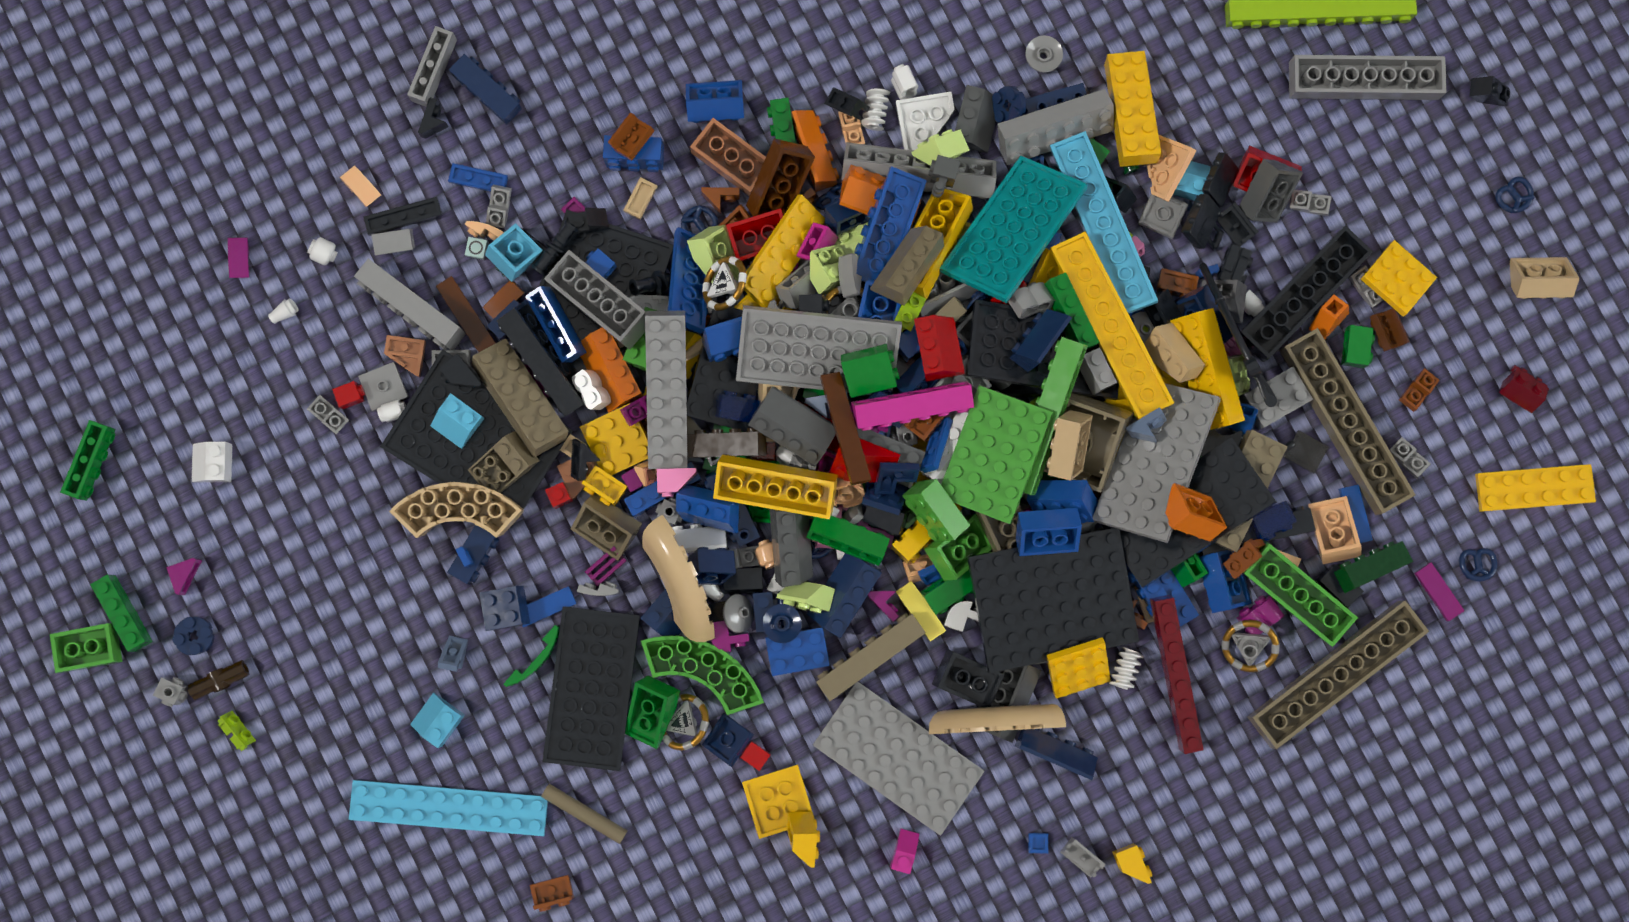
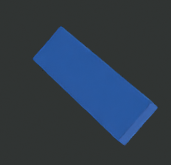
[448,163,508,192]
[920,417,953,473]
[1338,484,1373,543]
[522,586,577,628]

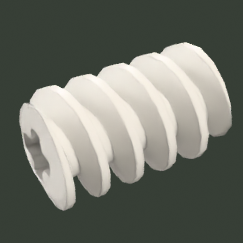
[861,88,890,131]
[1109,647,1144,690]

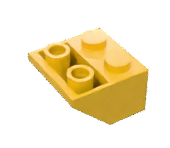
[787,812,820,868]

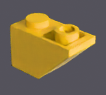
[1112,843,1152,884]

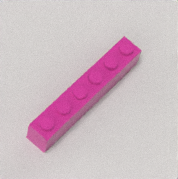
[851,381,974,431]

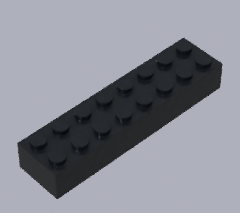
[1240,225,1373,362]

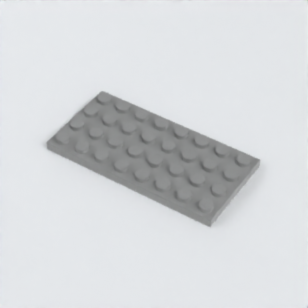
[736,305,902,395]
[1093,383,1221,543]
[813,682,984,836]

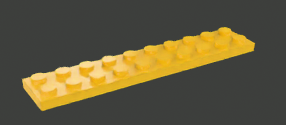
[1050,231,1174,420]

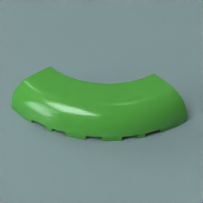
[641,636,764,715]

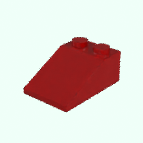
[829,438,901,482]

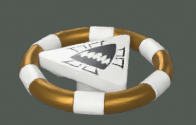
[702,256,747,311]

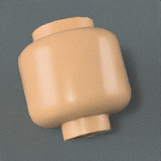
[754,539,774,569]

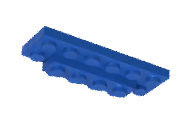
[854,166,927,282]
[668,227,708,334]
[1125,562,1199,627]

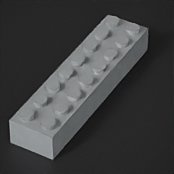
[1289,55,1446,100]
[841,142,996,199]
[645,310,687,469]

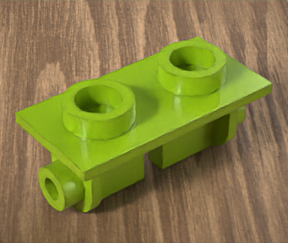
[894,292,926,332]
[218,710,256,752]

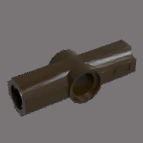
[187,660,250,700]

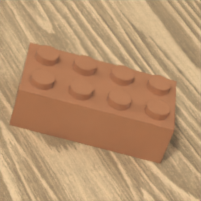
[690,118,766,196]

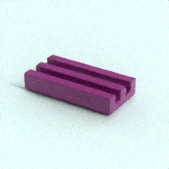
[585,546,627,586]

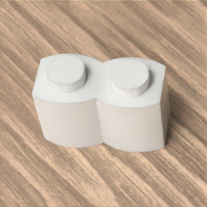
[891,64,918,100]
[572,369,611,410]

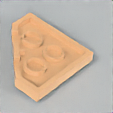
[1147,134,1196,202]

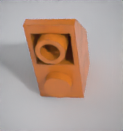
[1309,294,1349,340]

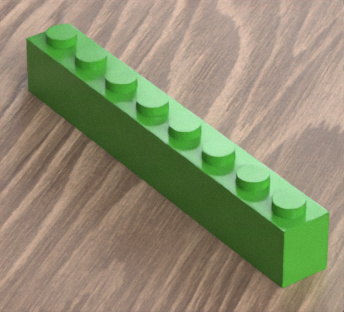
[1024,337,1088,495]

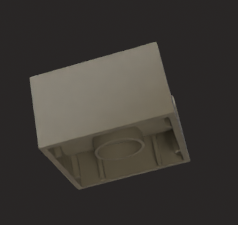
[1044,393,1134,493]

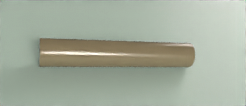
[541,783,628,844]

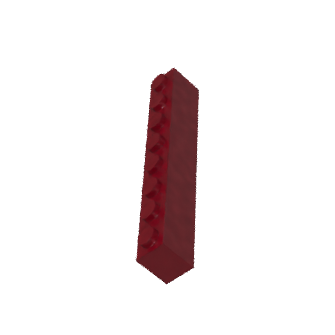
[1150,595,1204,754]

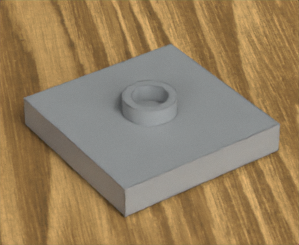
[1137,194,1188,239]
[358,362,409,412]

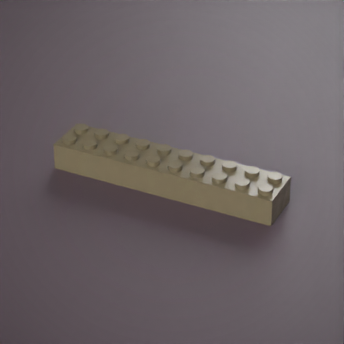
[1279,328,1416,516]
[1247,600,1429,749]

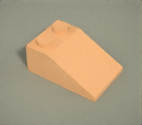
[1308,496,1362,564]

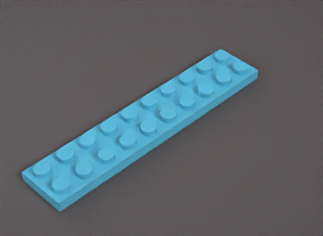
[1050,131,1158,314]
[349,780,548,836]

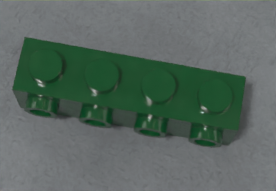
[1334,541,1414,593]

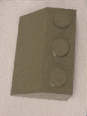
[571,493,642,561]

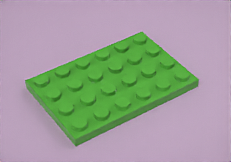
[941,385,1054,525]

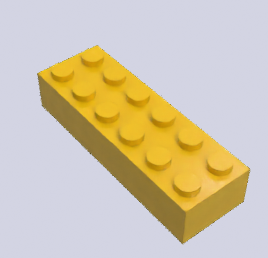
[1104,51,1161,167]
[914,189,973,300]
[1170,308,1245,430]
[713,454,838,519]

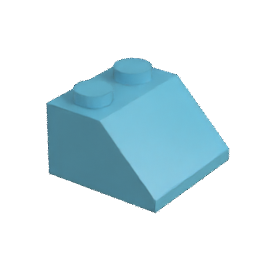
[1173,161,1210,201]
[485,223,543,282]
[430,393,485,449]
[410,693,465,748]

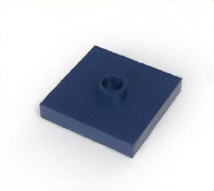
[702,713,754,767]

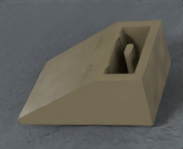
[468,431,540,493]

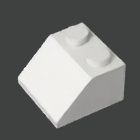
[192,442,232,482]

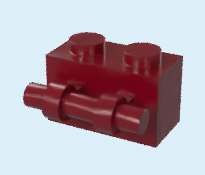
[1499,365,1549,413]

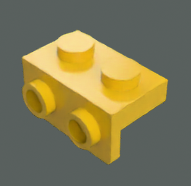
[581,465,628,506]

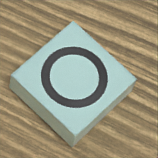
[465,237,488,260]

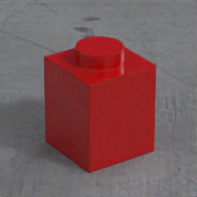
[332,381,365,409]
[545,482,573,509]
[740,741,771,771]

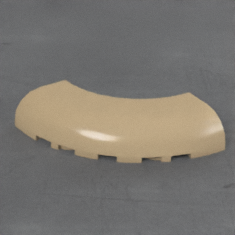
[389,482,524,538]
[642,515,715,642]
[929,704,1066,734]

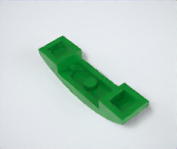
[503,625,560,687]

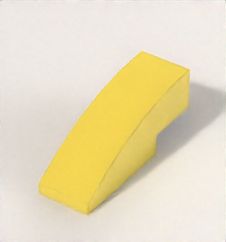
[896,581,946,642]

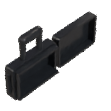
[1181,152,1239,250]

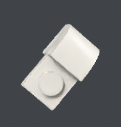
[943,601,979,632]

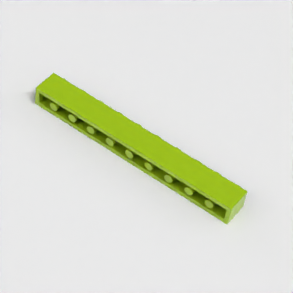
[1225,0,1417,29]

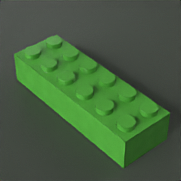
[1243,541,1358,647]

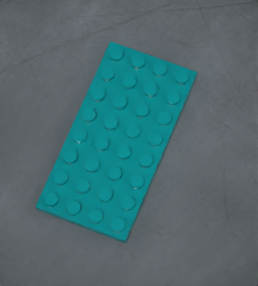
[940,156,1087,303]

